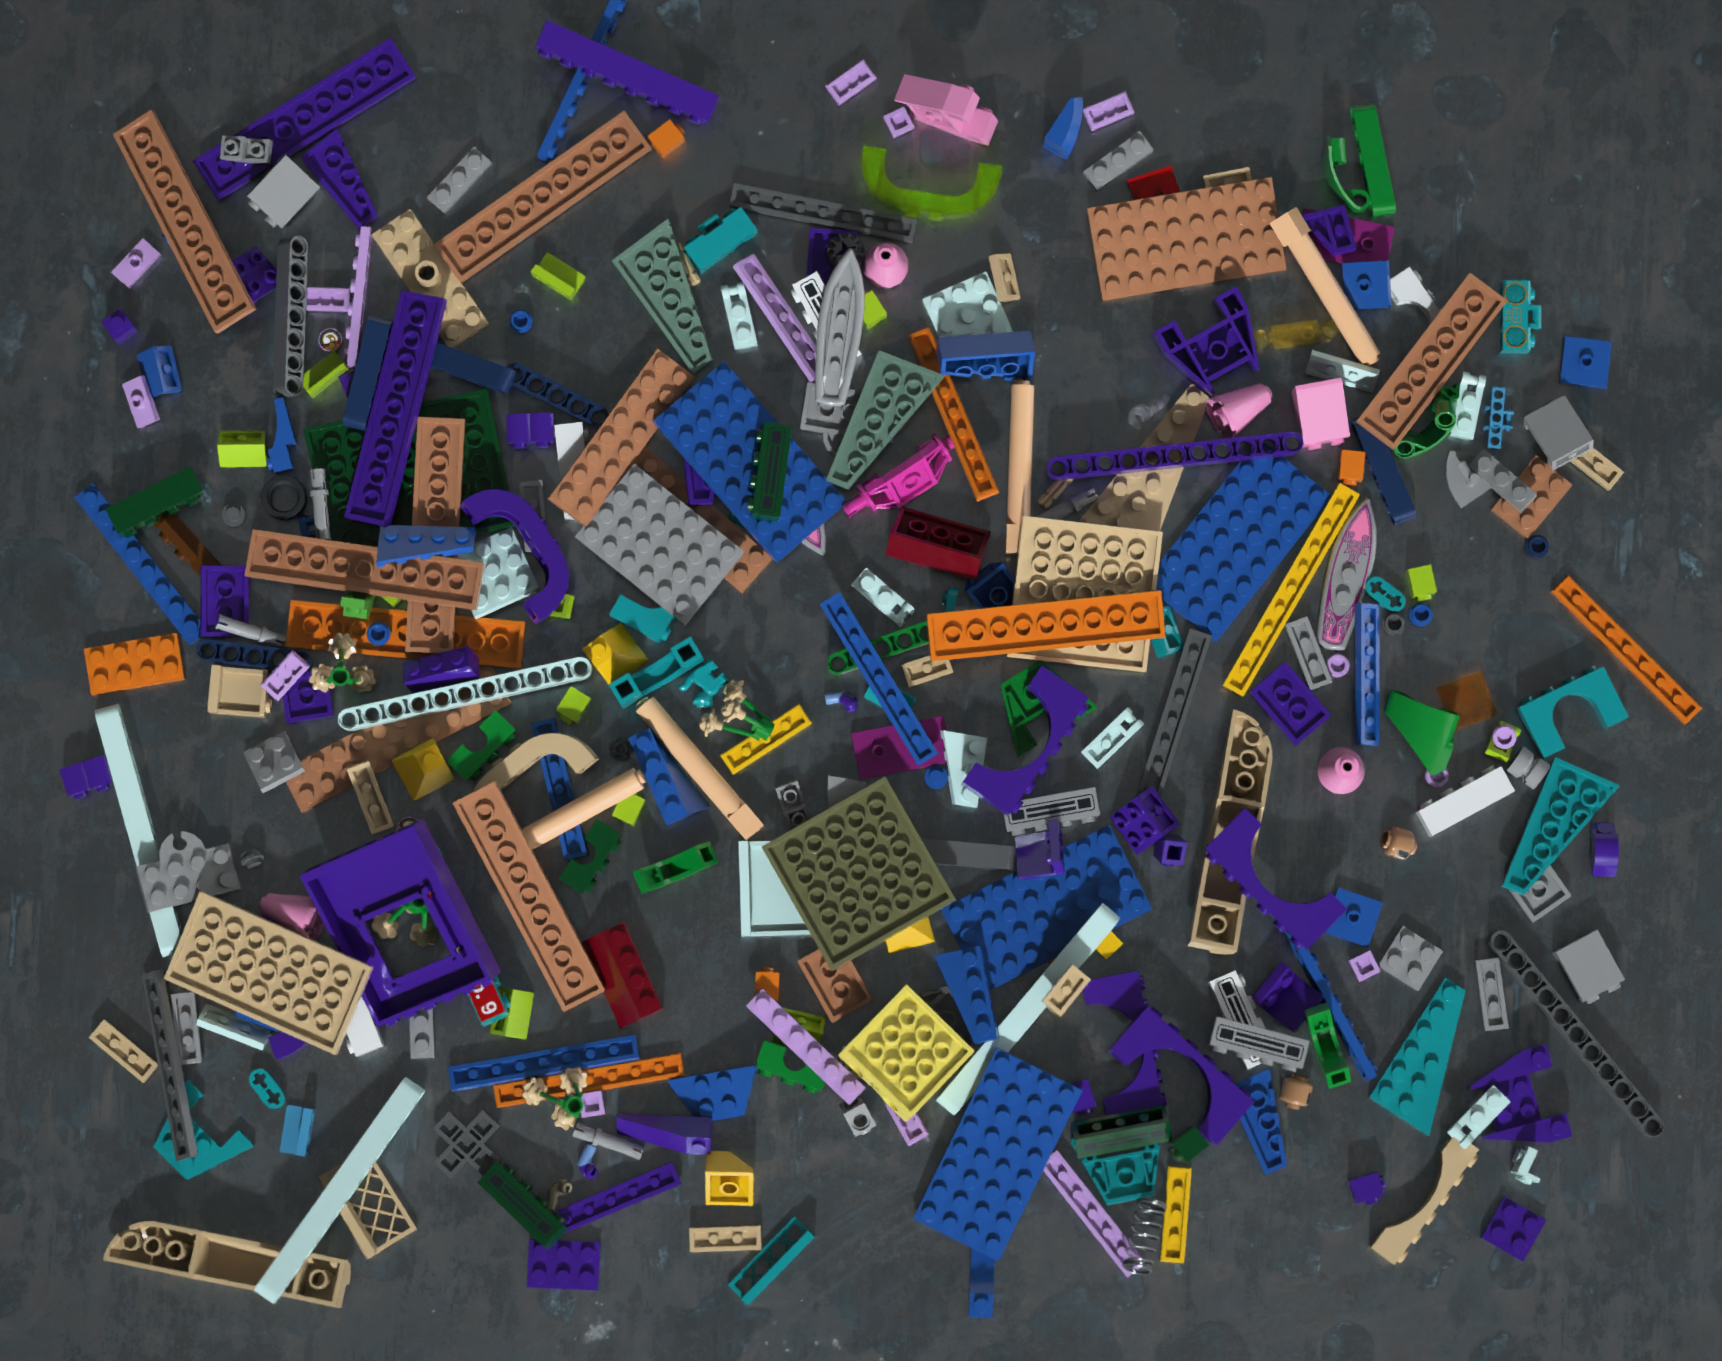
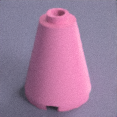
[862,242,908,289]
[1205,383,1272,439]
[1317,747,1365,794]
[259,893,325,940]

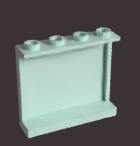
[738,841,811,937]

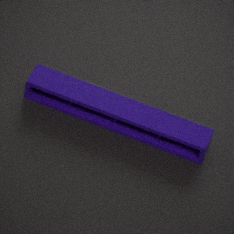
[534,20,719,125]

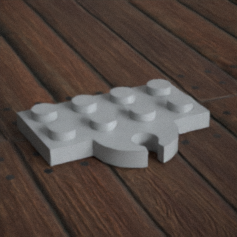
[800,382,894,457]
[135,831,240,913]

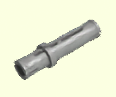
[310,469,331,540]
[1036,486,1099,520]
[214,614,287,648]
[572,1122,644,1160]

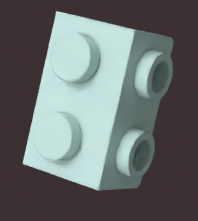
[1510,1146,1540,1185]

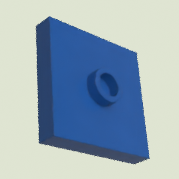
[1342,260,1392,309]
[1559,336,1612,389]
[1325,887,1383,948]

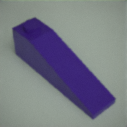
[616,1114,712,1154]

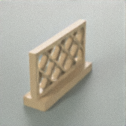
[318,1162,417,1260]

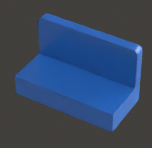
[137,345,182,398]

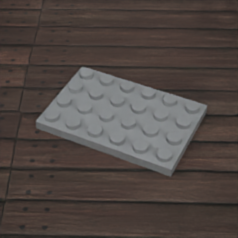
[575,464,745,626]

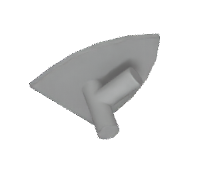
[1446,451,1491,508]

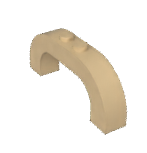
[474,733,599,791]

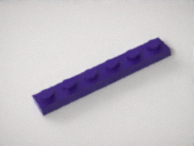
[552,1162,681,1233]

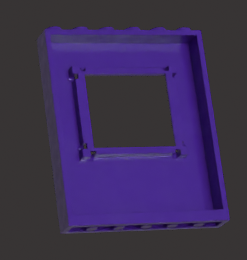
[299,819,501,1027]

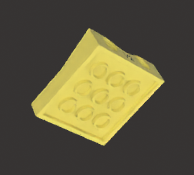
[837,984,975,1123]

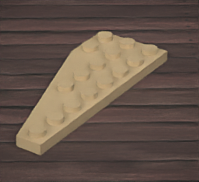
[1079,384,1210,532]

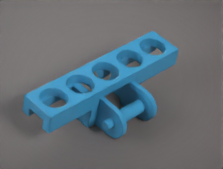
[1483,387,1515,449]

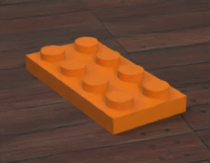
[84,633,186,696]

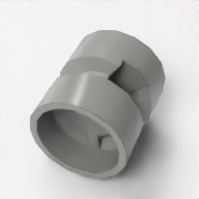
[1506,746,1551,790]

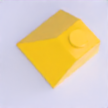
[582,623,649,684]
[392,738,455,801]
[886,917,935,954]
[705,1151,753,1206]

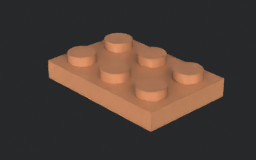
[1491,455,1572,539]
[797,949,873,1023]

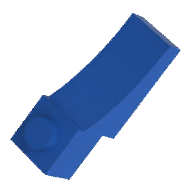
[266,397,298,475]
[968,1248,995,1318]

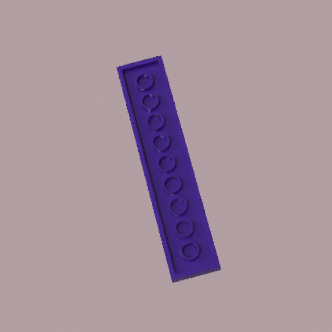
[193,38,416,201]
[344,290,447,526]

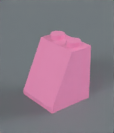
[1291,377,1350,450]

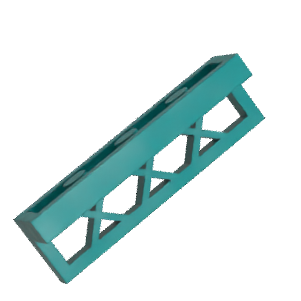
[728,1216,815,1306]

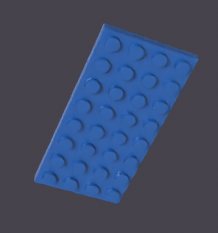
[653,361,847,564]
[1156,442,1332,643]
[941,825,1152,991]
[913,1047,1083,1261]

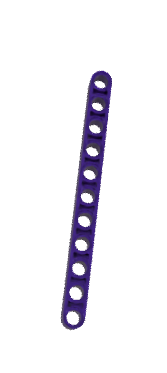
[1047,432,1303,481]

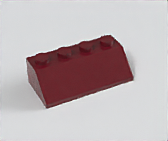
[886,506,991,581]
[582,922,663,1029]

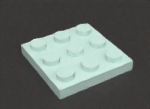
[922,272,1013,337]
[458,527,540,619]

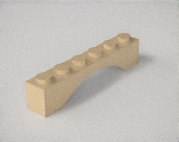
[1369,1136,1479,1265]

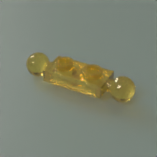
[1253,318,1339,350]

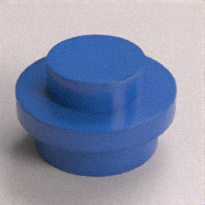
[509,310,533,333]
[1409,603,1433,626]
[367,622,391,646]
[924,765,948,789]

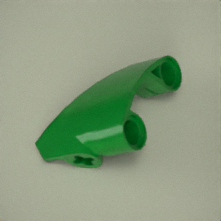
[1321,136,1370,214]
[1394,383,1460,458]
[1383,690,1461,776]

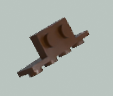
[153,514,222,576]

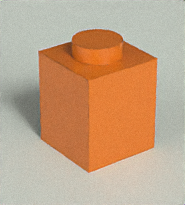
[648,119,685,158]
[1337,450,1365,486]
[755,967,780,1001]

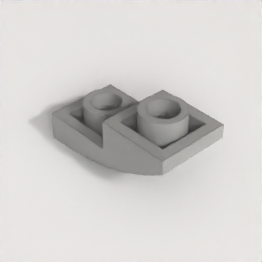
[220,136,273,164]
[775,779,811,830]

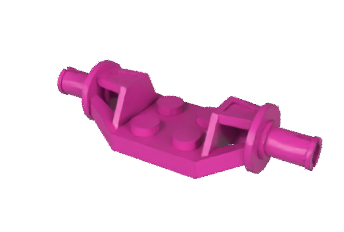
[842,433,954,517]

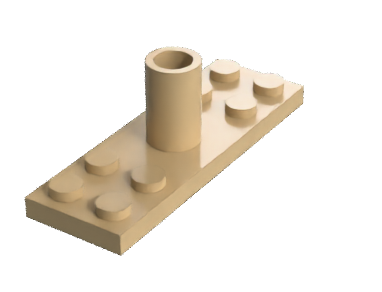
[371,209,489,348]

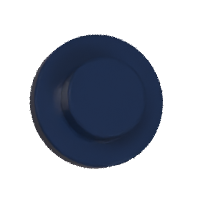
[1525,535,1549,559]

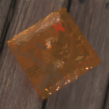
[1437,671,1498,731]

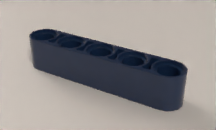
[343,315,393,431]
[430,343,517,394]
[507,363,609,430]
[1350,416,1417,526]
[196,639,314,673]

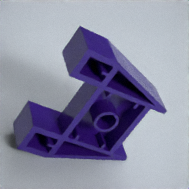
[1152,287,1259,397]
[1467,1044,1573,1143]

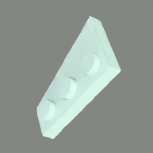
[940,730,987,808]

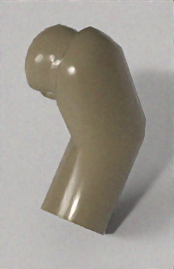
[546,1179,572,1211]

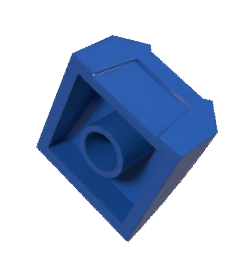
[1043,97,1083,160]
[964,562,1015,609]

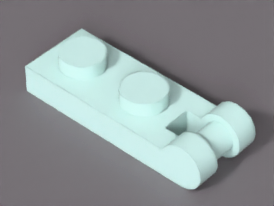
[720,281,758,351]
[1449,371,1486,440]
[851,568,916,628]
[1081,707,1144,769]
[1447,1085,1510,1149]

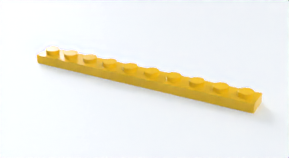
[1222,483,1360,697]

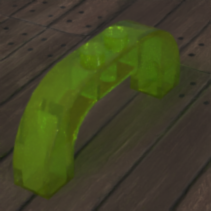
[861,146,1002,221]

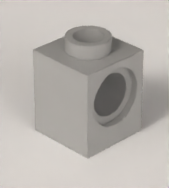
[839,1094,876,1137]

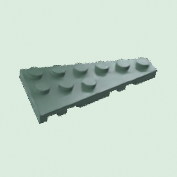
[612,219,713,374]
[826,350,945,490]

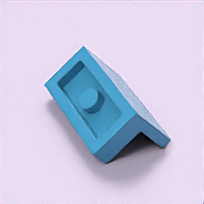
[279,1105,315,1157]

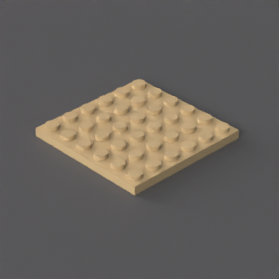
[1006,516,1163,672]

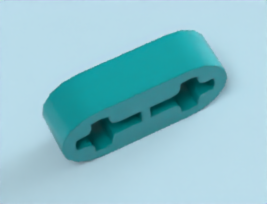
[1366,577,1406,613]
[249,1069,286,1109]

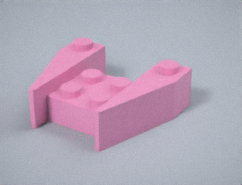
[894,74,998,146]

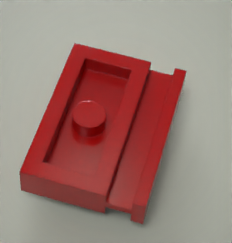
[1127,165,1180,200]

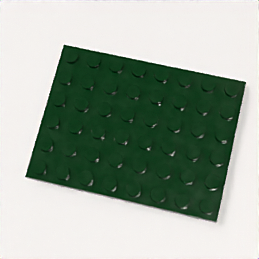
[303,388,516,547]

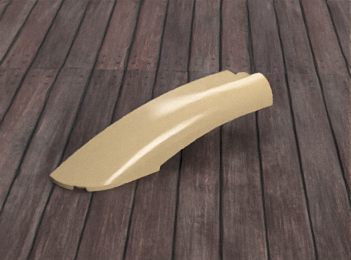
[1188,709,1273,955]
[103,1221,351,1308]

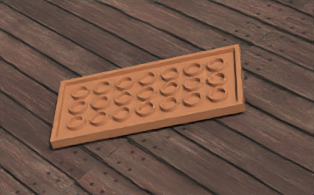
[1087,177,1287,301]

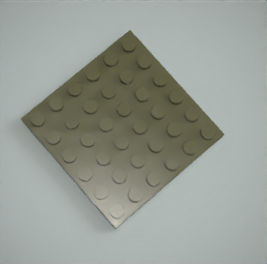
[762,777,956,971]

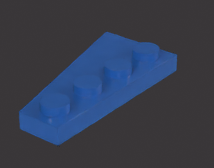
[376,525,475,568]
[934,946,999,1044]
[1235,1068,1287,1175]

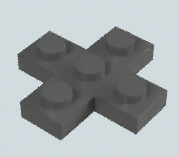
[433,1110,501,1179]

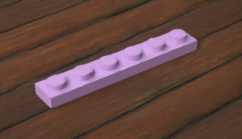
[343,226,373,369]
[733,254,816,383]
[746,989,865,1105]
[1043,1150,1144,1278]

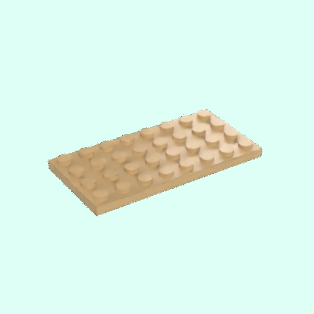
[164,891,374,1055]

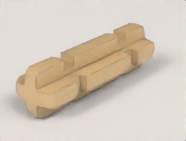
[677,242,700,287]
[1038,479,1074,509]

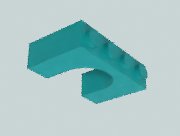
[609,594,677,644]
[608,636,704,709]
[1516,665,1629,759]

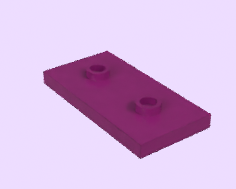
[1301,208,1395,265]
[851,716,947,780]

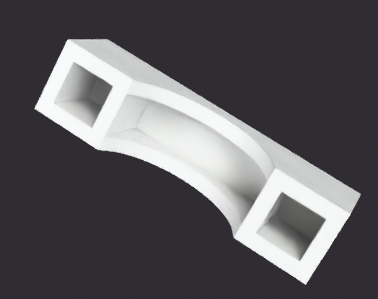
[1390,267,1441,325]

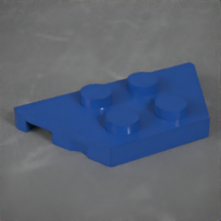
[668,1064,758,1121]

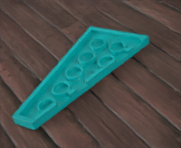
[1501,757,1620,896]
[1369,978,1466,1136]

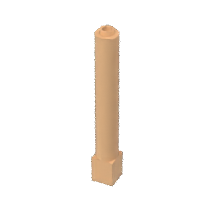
[1269,207,1381,366]
[1005,380,1034,555]
[636,696,764,841]
[522,768,646,850]

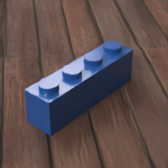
[936,331,1035,383]
[628,728,710,826]

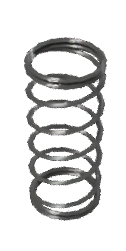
[1122,1198,1167,1275]

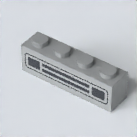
[1003,787,1100,836]
[1208,1017,1310,1072]

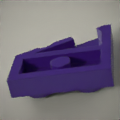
[1302,205,1357,256]

